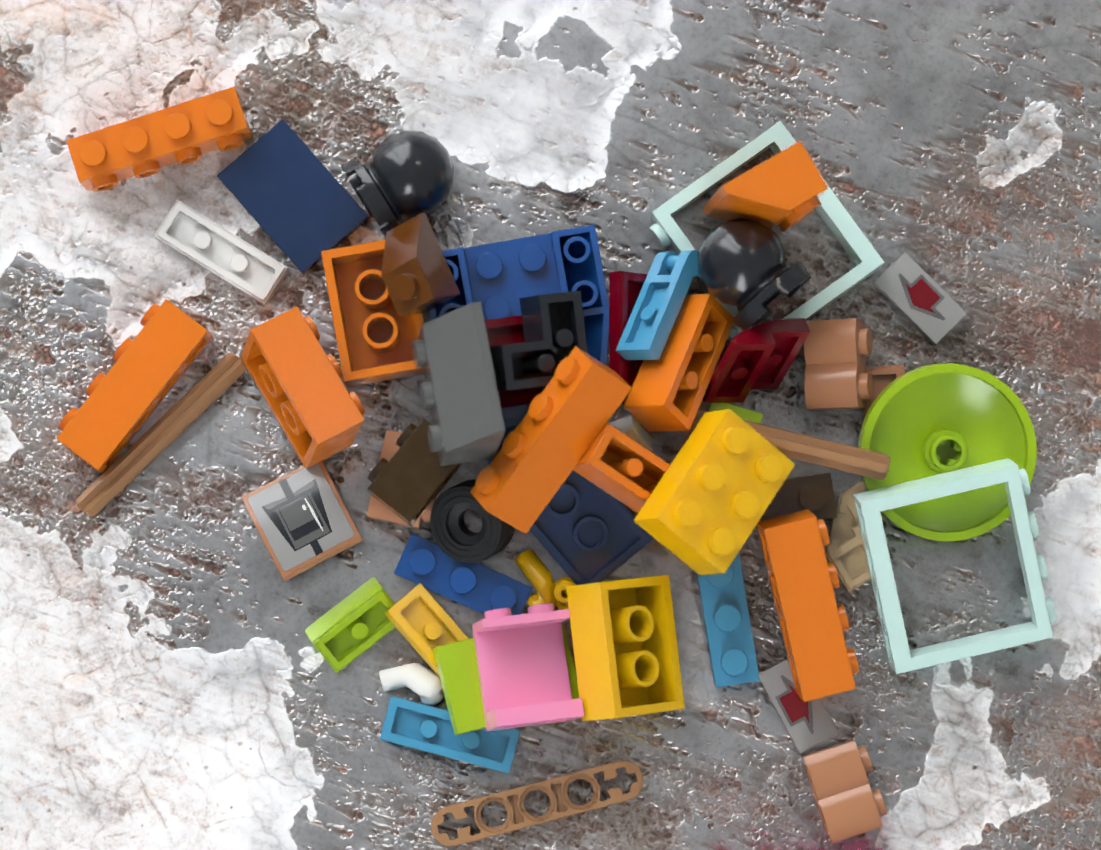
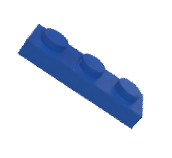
[394,533,533,615]

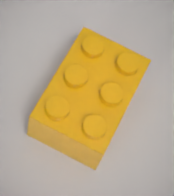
[633,409,795,575]
[566,575,685,721]

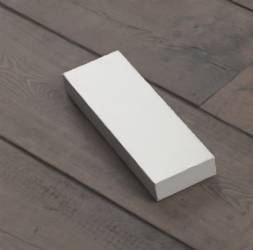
[154,199,289,306]

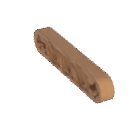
[431,760,643,846]

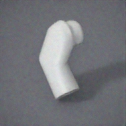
[379,663,443,706]

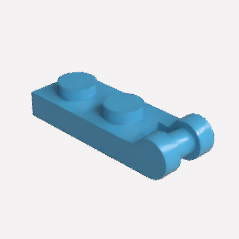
[615,250,699,360]

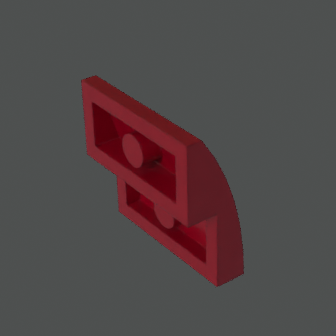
[703,318,810,403]

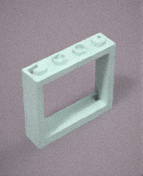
[649,121,885,342]
[853,458,1056,674]

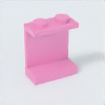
[472,603,584,731]

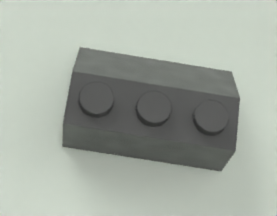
[412,302,505,466]

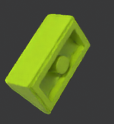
[305,577,395,673]

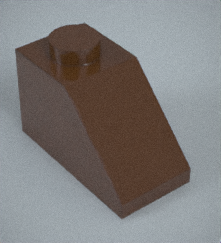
[381,213,460,317]

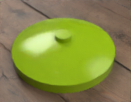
[858,363,1037,541]

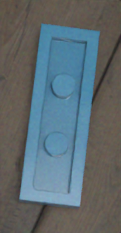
[696,552,760,688]
[380,696,521,774]

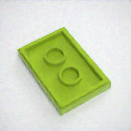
[432,622,579,736]

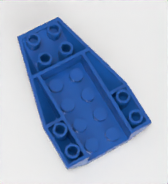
[429,224,609,465]

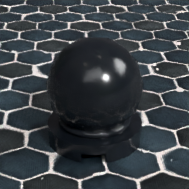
[341,131,454,239]
[698,218,811,331]

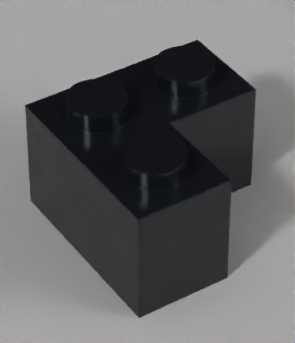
[489,291,588,391]

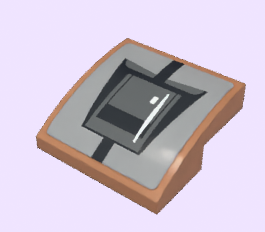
[241,461,363,581]

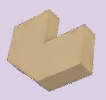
[825,481,886,593]

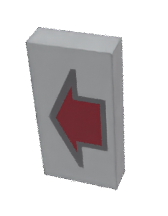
[873,252,967,346]
[758,659,839,754]

